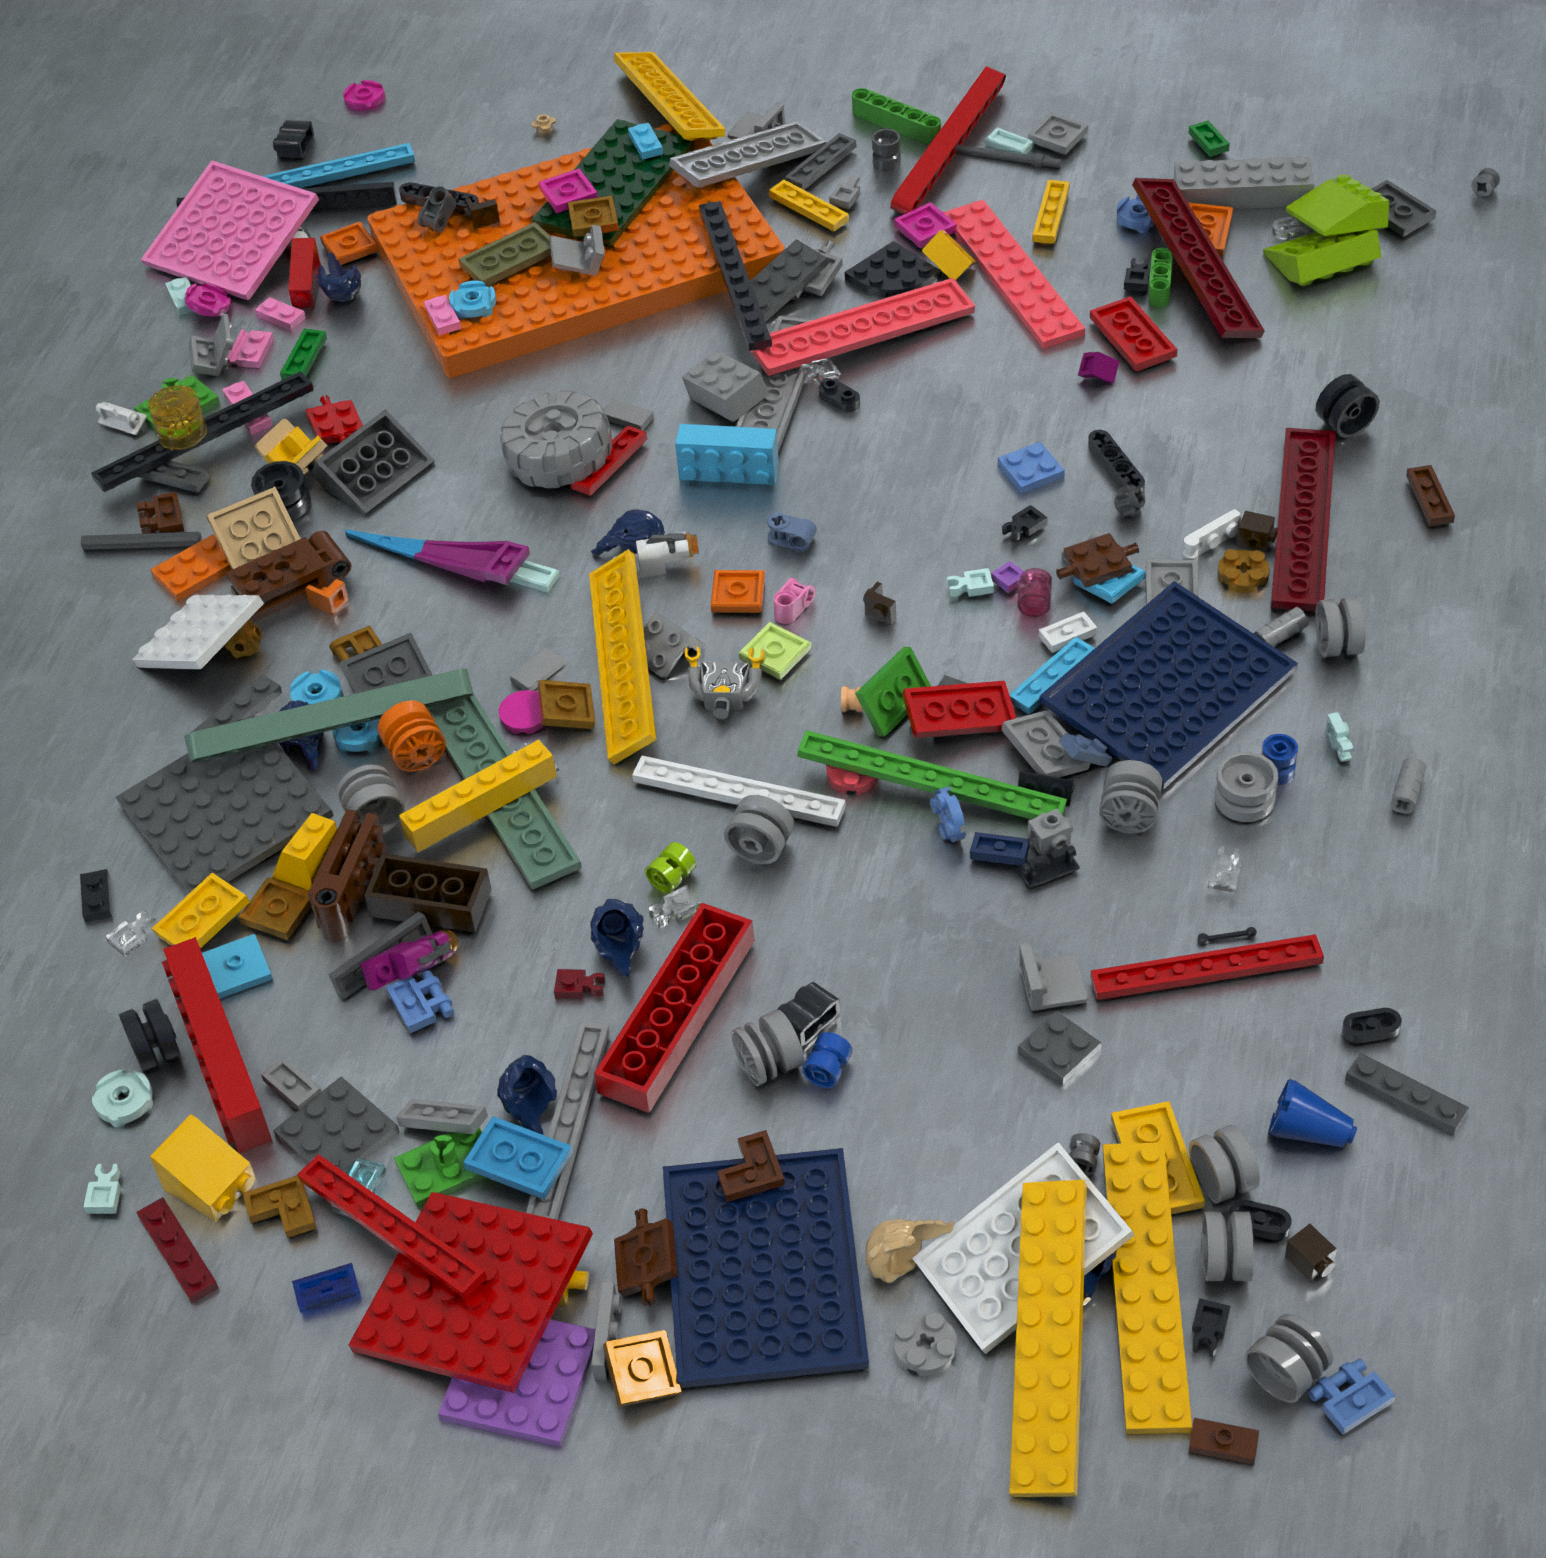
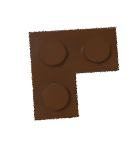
[717,1130,785,1202]

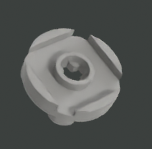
[894,1312,957,1376]

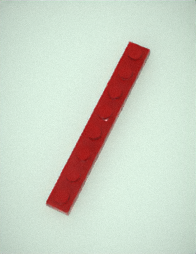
[1090,934,1324,1000]
[297,1154,487,1300]

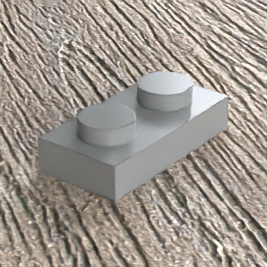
[261,1056,322,1111]

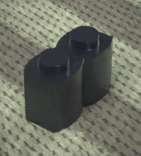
[273,120,314,158]
[778,982,840,1047]

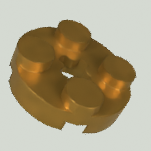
[1217,549,1270,593]

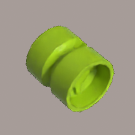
[645,842,697,894]

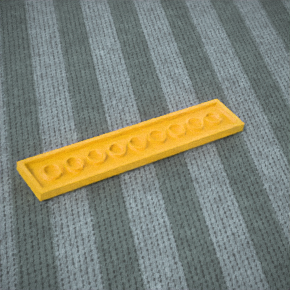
[613,52,725,141]
[589,549,656,764]
[1102,1142,1192,1434]
[1009,1180,1087,1497]

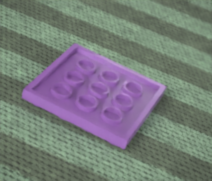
[438,1319,596,1447]

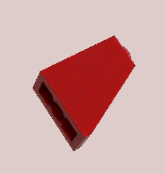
[288,238,321,308]

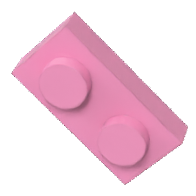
[424,295,461,335]
[255,297,306,331]

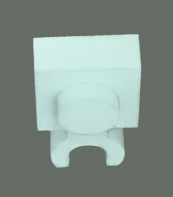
[947,568,994,597]
[1325,712,1354,762]
[83,1164,121,1214]

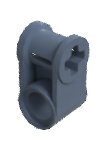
[767,513,817,552]

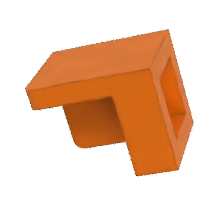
[305,579,348,615]

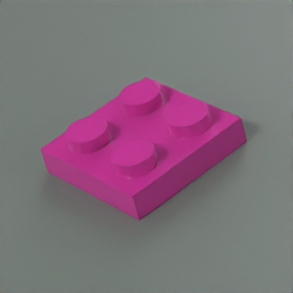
[538,168,598,213]
[894,202,957,248]

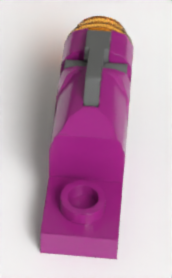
[360,930,459,990]

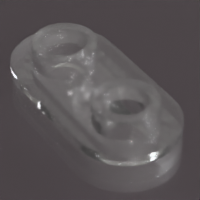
[1272,216,1315,240]

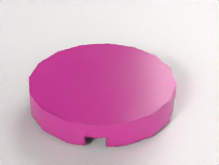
[343,80,385,111]
[184,283,231,317]
[498,690,545,734]

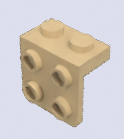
[255,419,327,474]

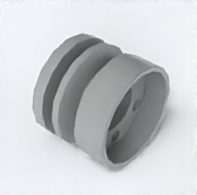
[1099,760,1162,834]
[337,765,405,834]
[731,1009,804,1086]
[1244,1314,1334,1403]

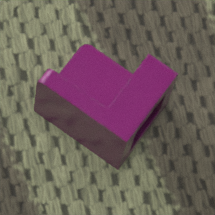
[1078,352,1120,383]

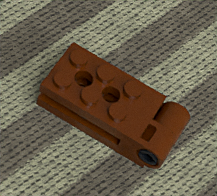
[226,531,352,623]
[308,809,388,942]

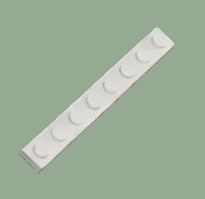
[632,756,846,827]

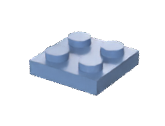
[998,441,1065,494]

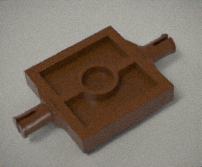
[1056,533,1139,588]
[614,1208,678,1306]

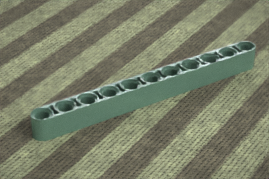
[184,669,474,763]

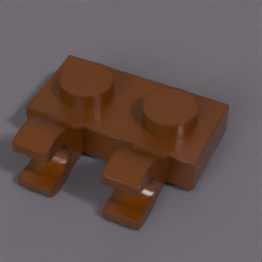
[136,492,184,534]

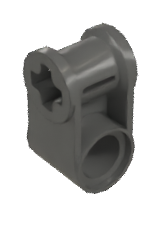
[417,186,456,233]

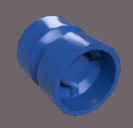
[1261,734,1298,785]
[802,1032,853,1089]

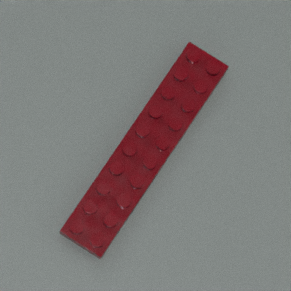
[1132,178,1265,338]
[1271,428,1336,612]

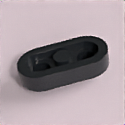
[819,379,860,412]
[1342,1008,1402,1043]
[1229,1200,1292,1240]

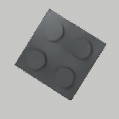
[1018,1010,1101,1085]

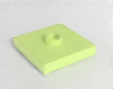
[739,622,811,680]

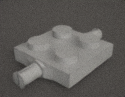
[791,240,843,301]

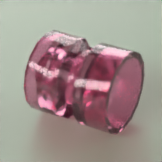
[1017,568,1052,617]

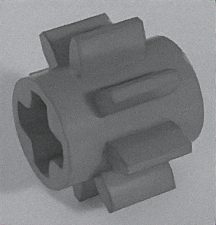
[1114,485,1145,517]

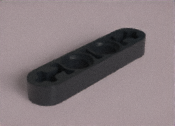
[399,182,479,215]
[1088,430,1145,493]

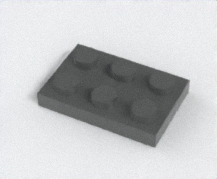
[1371,180,1437,237]
[340,633,433,694]

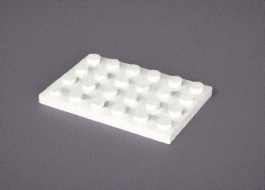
[912,1142,1135,1354]

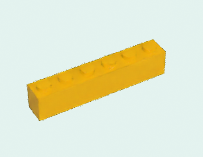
[399,740,557,853]

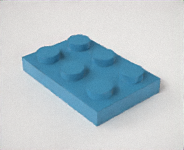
[463,1116,573,1200]

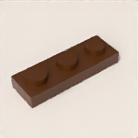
[1406,465,1455,526]

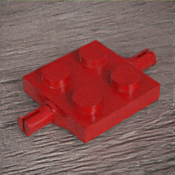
[306,395,363,444]

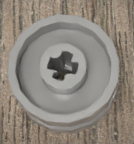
[1315,597,1366,658]
[1215,752,1278,822]
[724,795,794,864]
[1189,1125,1260,1204]
[1201,1212,1254,1281]

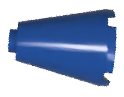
[1268,1079,1357,1148]

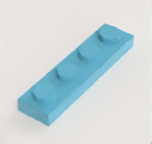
[1009,637,1095,715]

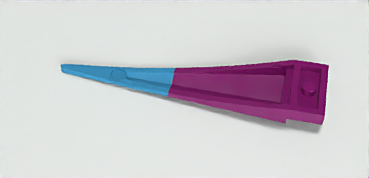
[345,530,530,585]

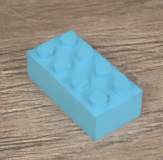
[675,424,779,485]

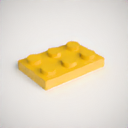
[152,873,250,948]

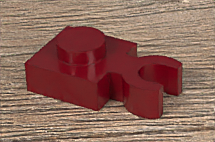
[554,969,606,999]

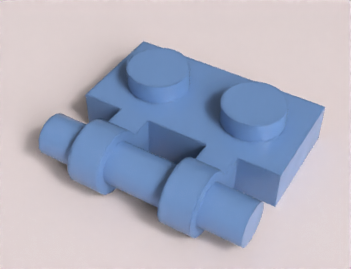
[386,970,454,1033]
[1308,1358,1396,1434]

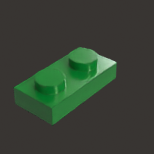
[1189,120,1230,157]

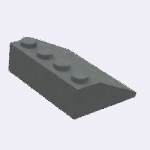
[311,409,435,515]

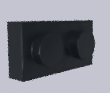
[80,869,113,922]

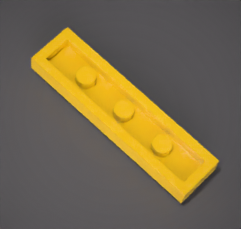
[769,180,849,232]
[1032,180,1070,244]

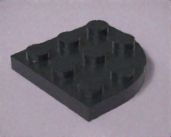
[845,241,941,297]

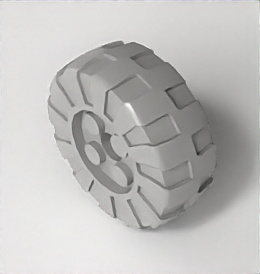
[500,391,613,488]

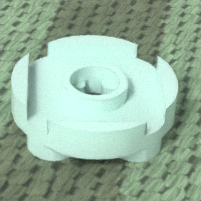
[92,1070,153,1127]

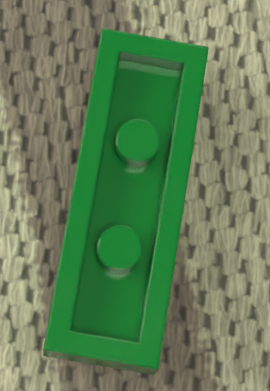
[280,328,327,380]

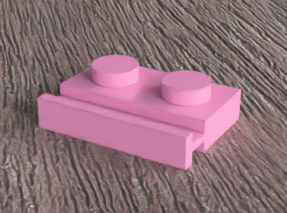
[227,329,274,369]

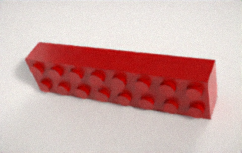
[594,903,755,1113]
[162,937,272,1154]

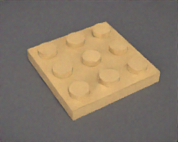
[206,487,300,570]

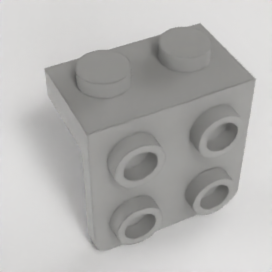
[189,313,234,377]

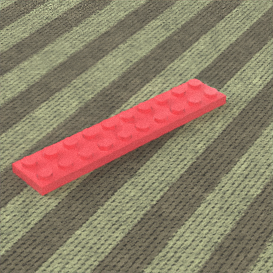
[943,200,1085,349]
[747,278,975,376]

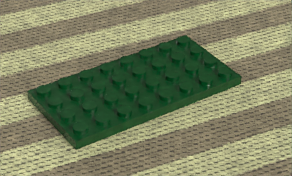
[532,119,694,248]

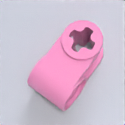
[774,577,816,624]

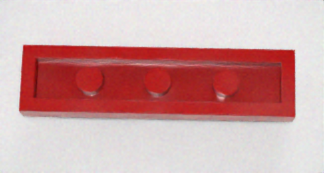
[571,426,648,496]

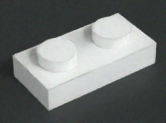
[1039,611,1097,653]

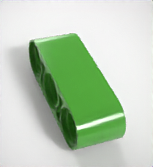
[1148,248,1173,308]

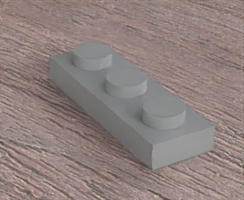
[396,1099,488,1134]
[591,1281,622,1381]

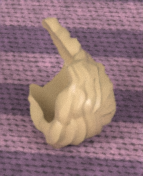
[865,1219,954,1283]

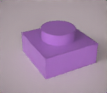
[991,561,1027,593]

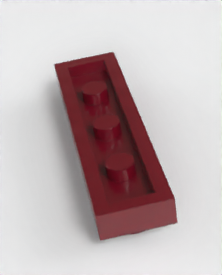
[136,1197,219,1304]

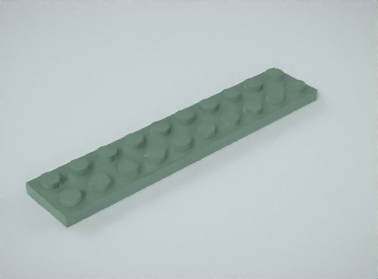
[428,695,582,890]

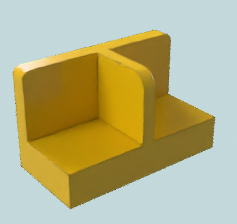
[922,230,976,281]
[264,426,321,464]

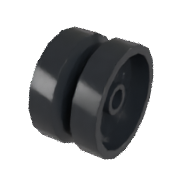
[1315,374,1380,438]
[251,461,311,521]
[118,998,181,1072]

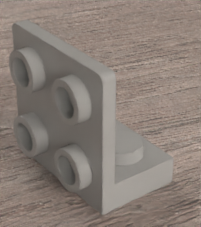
[727,102,785,140]
[550,225,605,276]
[643,611,705,679]
[1019,943,1088,1011]

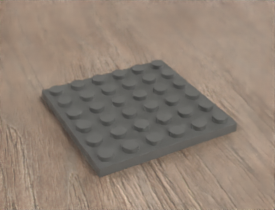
[116,714,334,894]

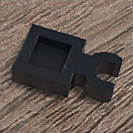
[1124,258,1150,292]
[1002,505,1048,542]
[1192,1298,1231,1357]

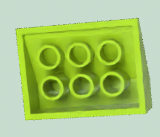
[1286,174,1389,236]
[1263,229,1382,286]

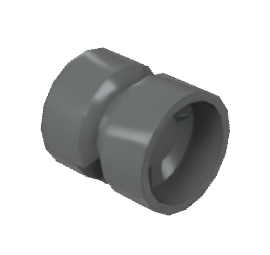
[872,129,901,171]

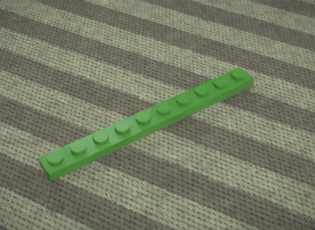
[797,730,1067,819]

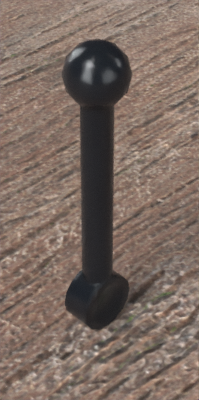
[1198,927,1257,946]

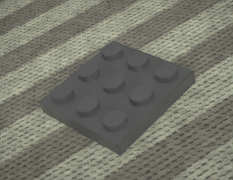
[273,1076,400,1174]

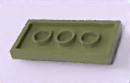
[458,222,551,286]

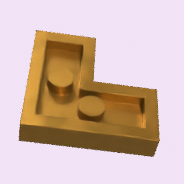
[242,1175,317,1238]

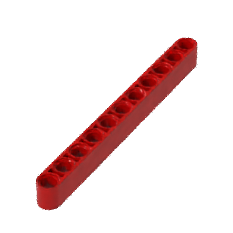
[890,66,1006,215]

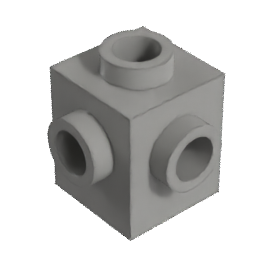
[1028,809,1073,856]

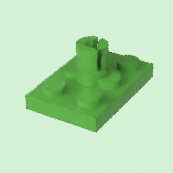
[134,375,220,436]
[855,647,931,737]
[394,1128,487,1209]

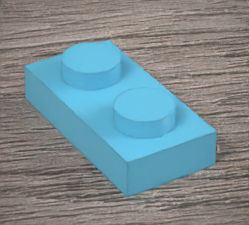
[628,123,663,160]

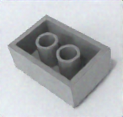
[682,350,768,422]

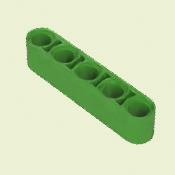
[852,88,941,145]

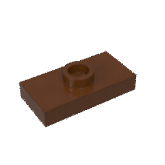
[1188,1418,1259,1465]

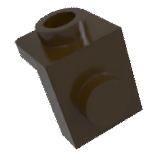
[463,198,500,229]
[863,581,896,625]

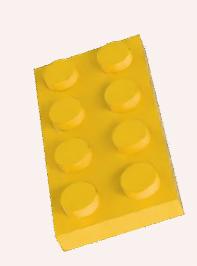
[1111,1101,1205,1214]

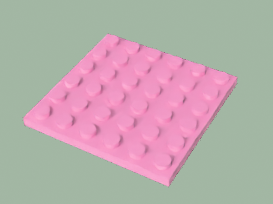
[141,160,319,301]

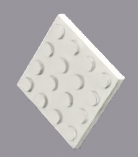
[132,595,264,669]

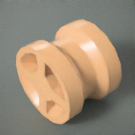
[841,686,863,713]

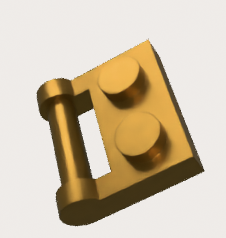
[329,625,382,662]

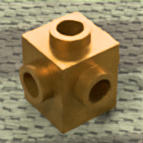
[225,618,262,659]

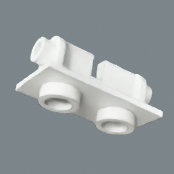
[96,402,147,435]

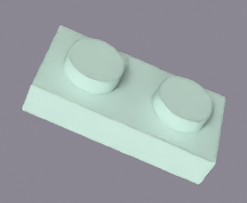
[165,277,193,316]

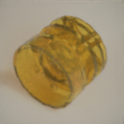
[148,385,207,449]

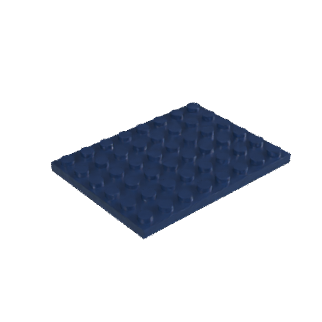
[1039,581,1298,790]
[663,1148,869,1388]

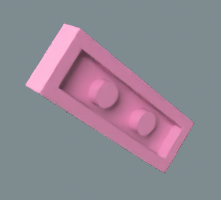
[222,380,273,435]

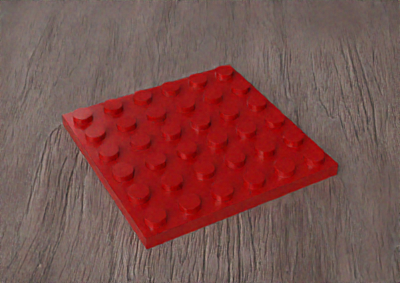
[348,1192,593,1393]

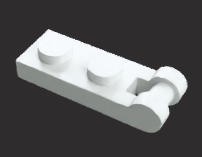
[1183,509,1241,560]

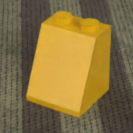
[272,813,337,891]
[150,1114,256,1222]

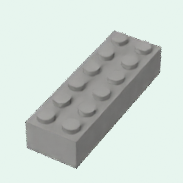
[1174,156,1315,209]

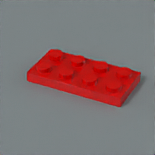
[1090,296,1178,371]
[902,681,1016,738]

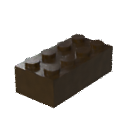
[364,853,492,932]

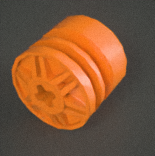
[377,700,446,772]

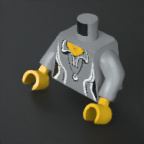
[685,646,766,719]

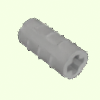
[1254,607,1308,647]
[1391,758,1426,814]

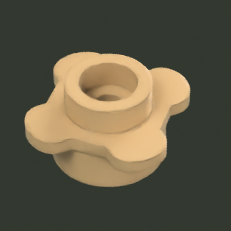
[531,114,556,134]

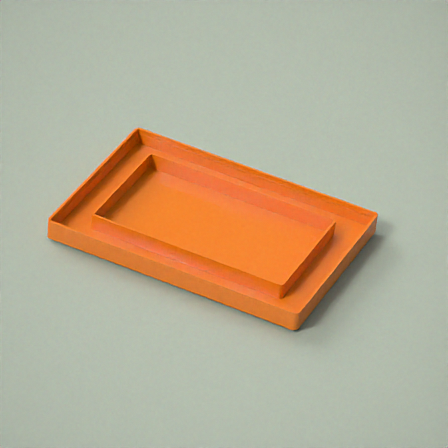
[367,124,785,378]

